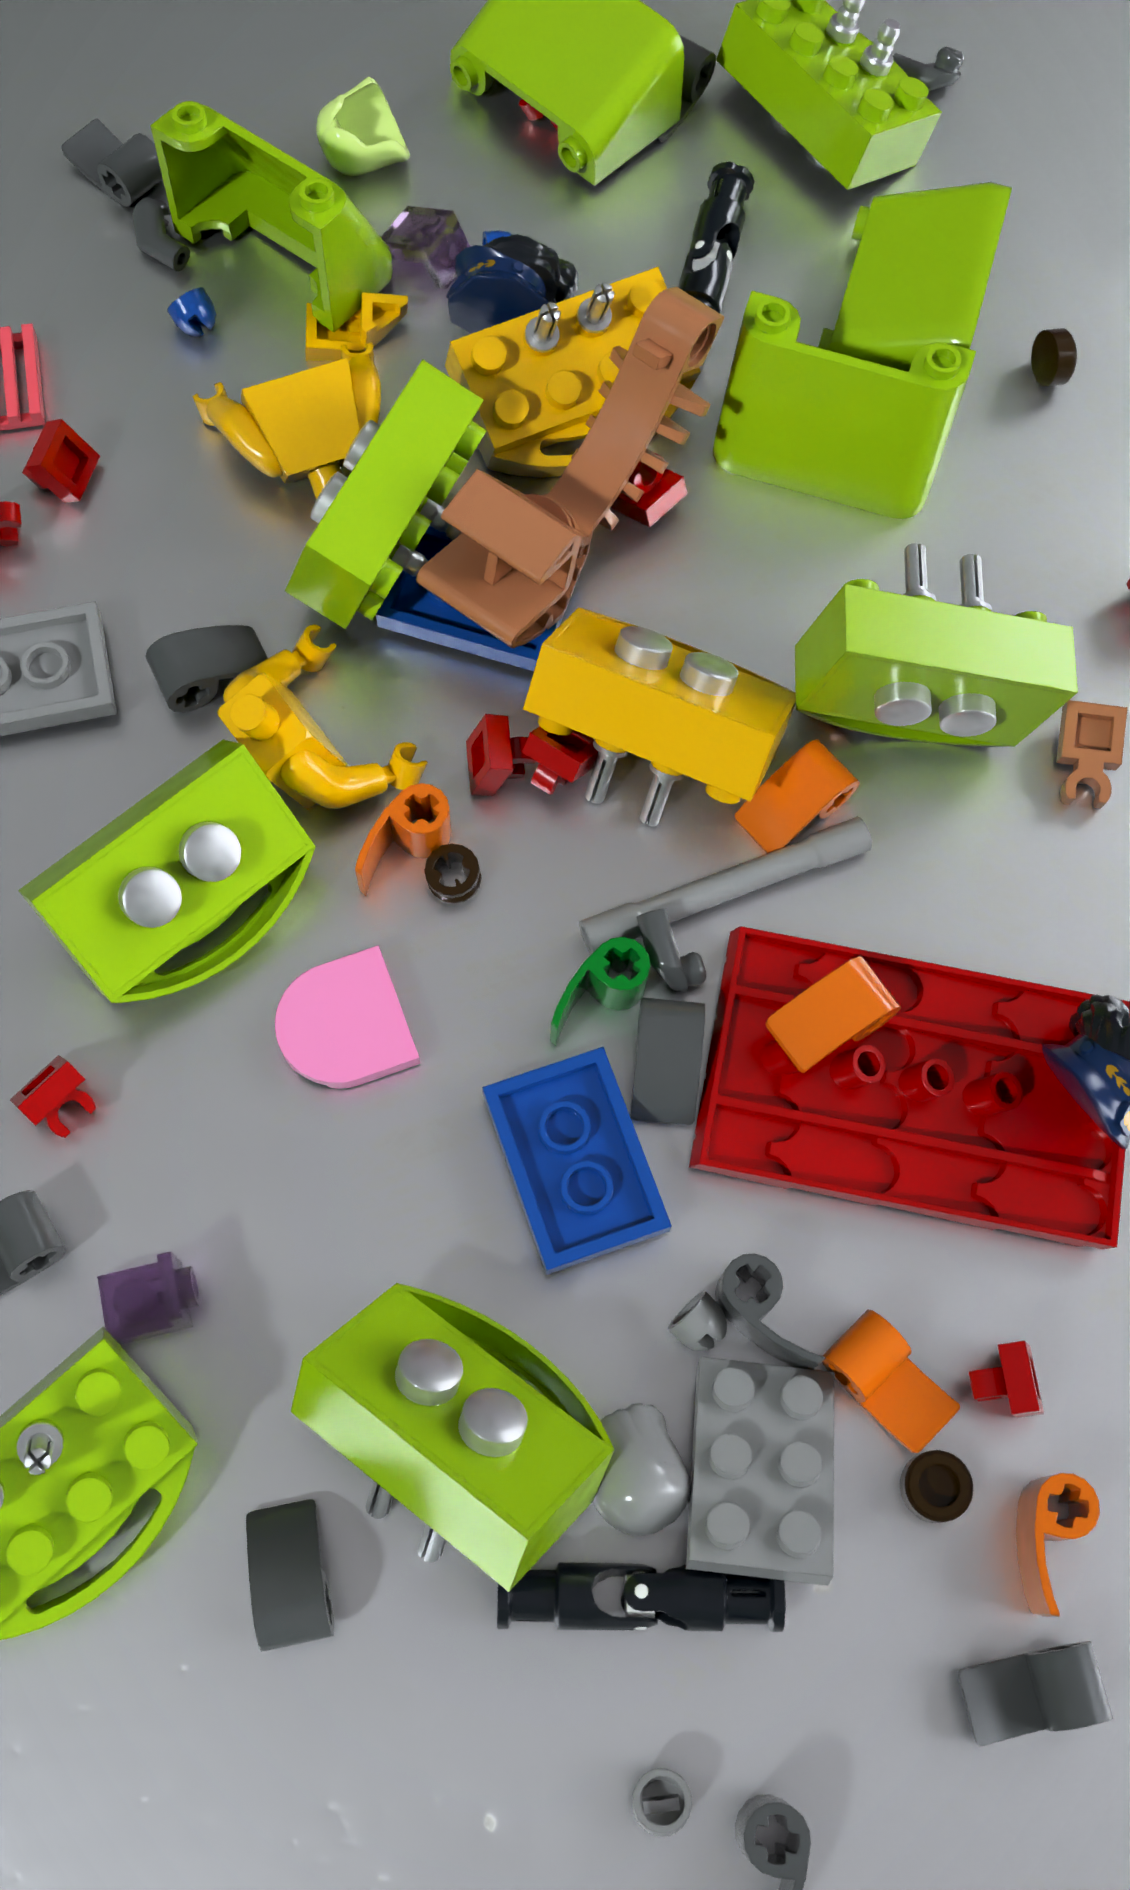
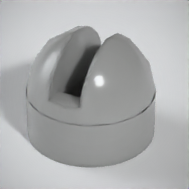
[668,1291,727,1351]
[632,1768,692,1837]

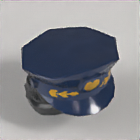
[446,234,578,334]
[1042,994,1130,1149]

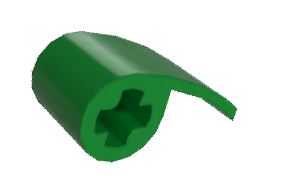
[550,937,651,1047]

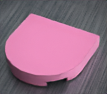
[275,945,420,1089]

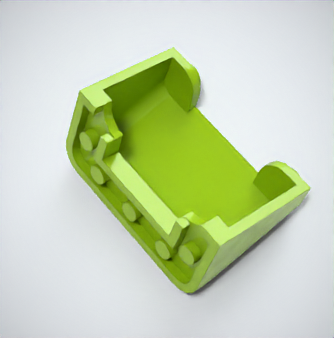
[450,0,684,186]
[150,101,393,332]
[818,182,1012,372]
[713,291,976,519]

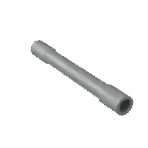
[579,817,872,954]

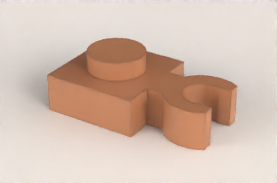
[1056,700,1128,809]

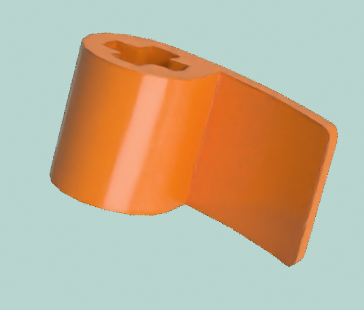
[735,739,860,854]
[355,783,451,896]
[766,956,901,1073]
[822,1309,960,1453]
[1016,1473,1100,1617]

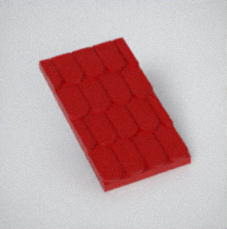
[689,926,1130,1250]

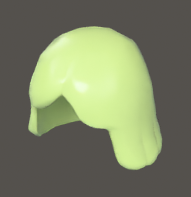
[316,77,410,176]

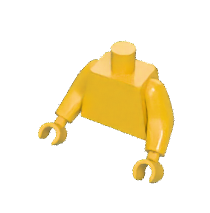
[192,343,381,500]
[217,624,428,810]

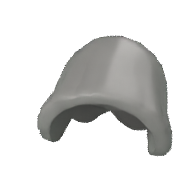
[592,1403,690,1536]

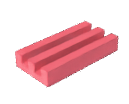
[0,323,45,431]

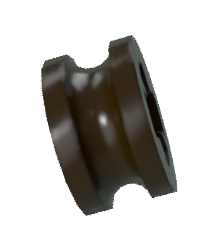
[424,843,482,904]

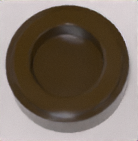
[1031,328,1077,387]
[900,1450,973,1523]

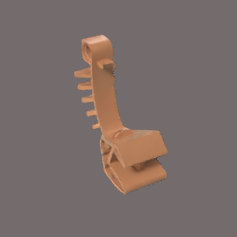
[416,286,725,648]

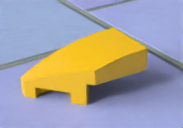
[305,292,408,361]

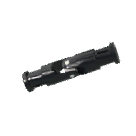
[678,162,755,349]
[497,1562,786,1632]

